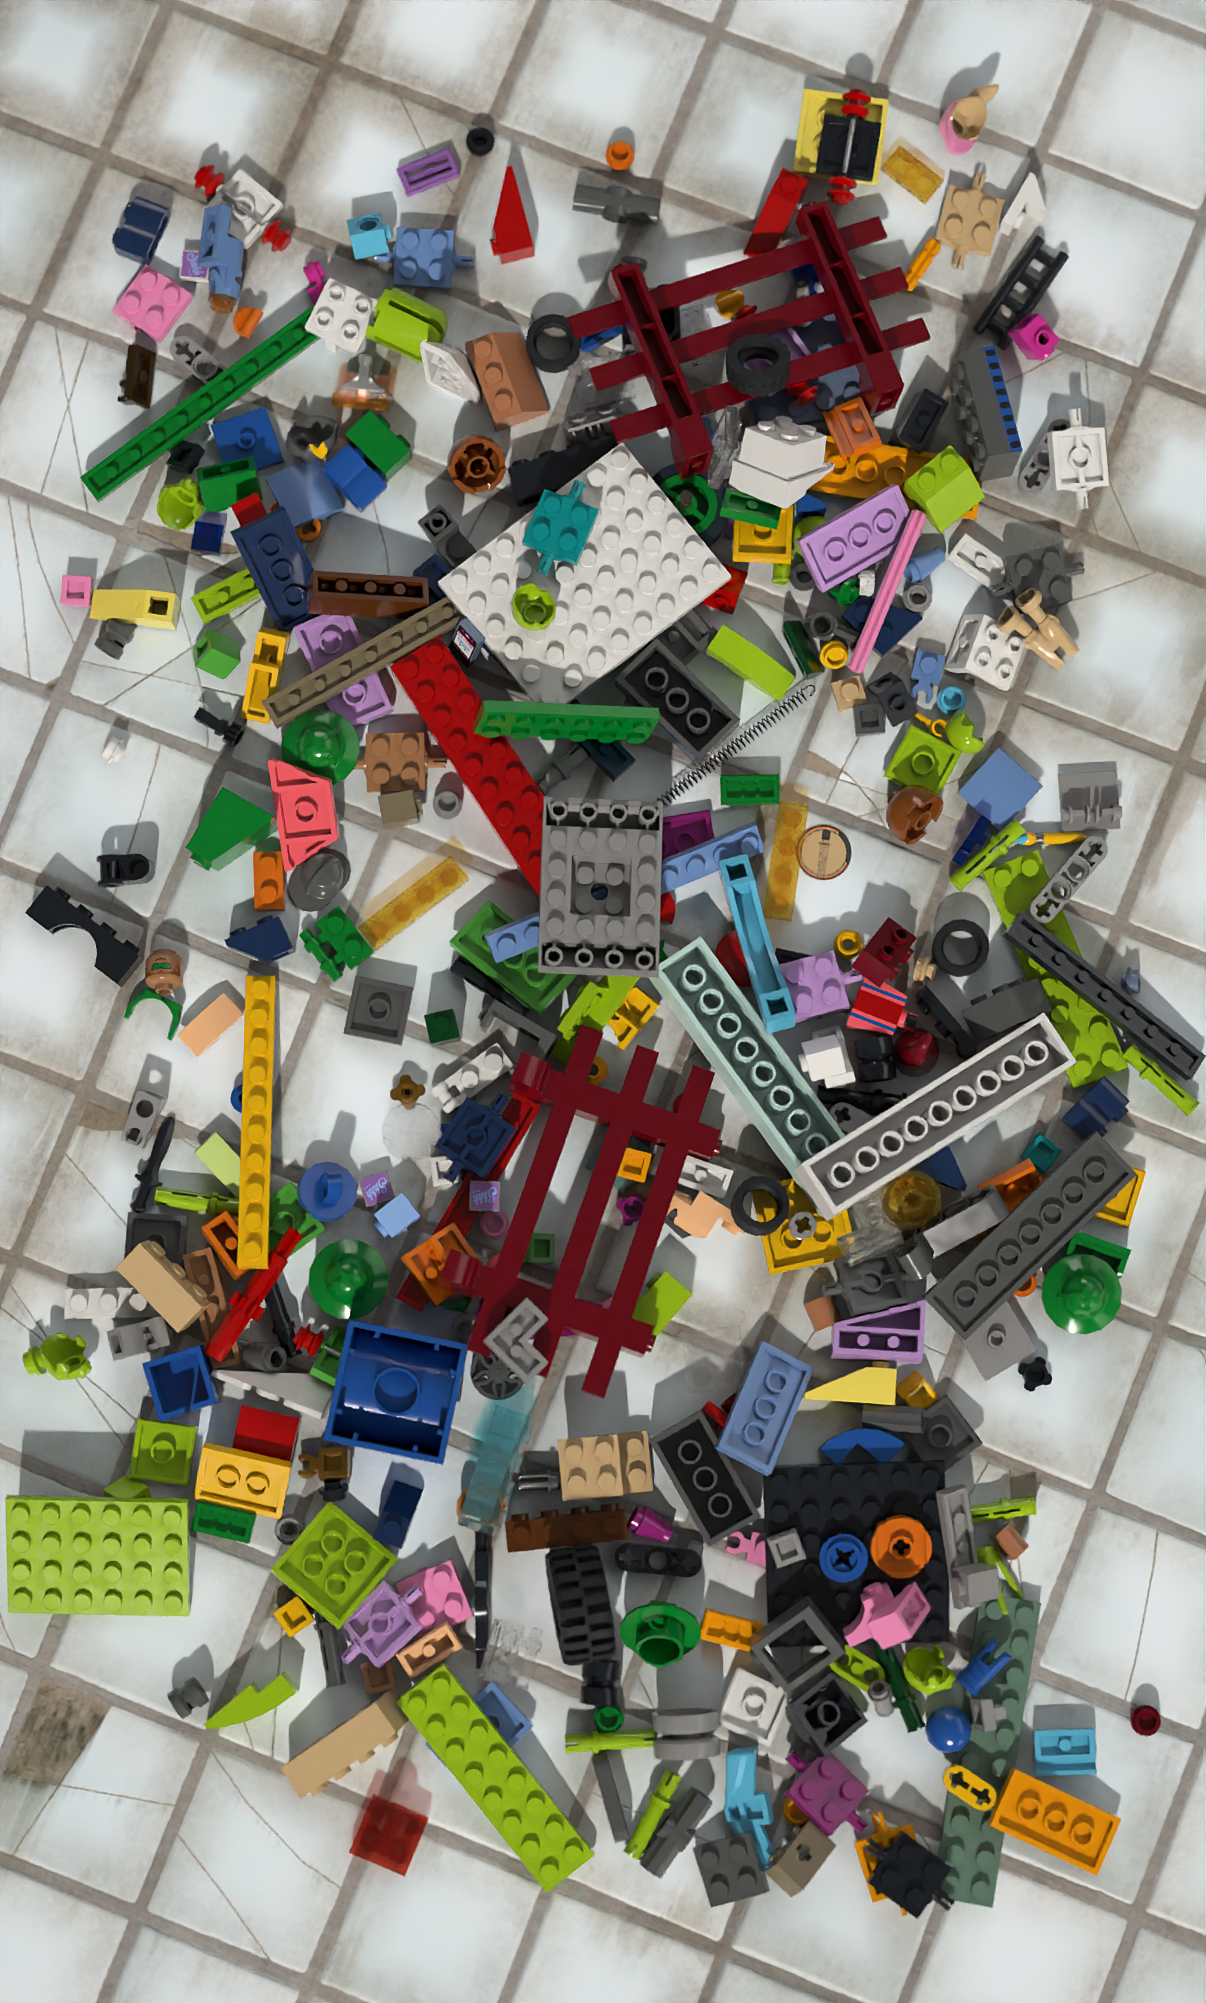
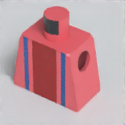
[844,977,919,1037]

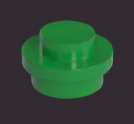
[594,1705,624,1732]

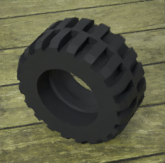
[545,1543,616,1666]

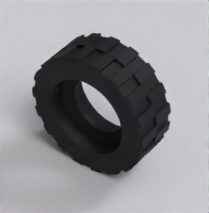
[726,333,790,396]

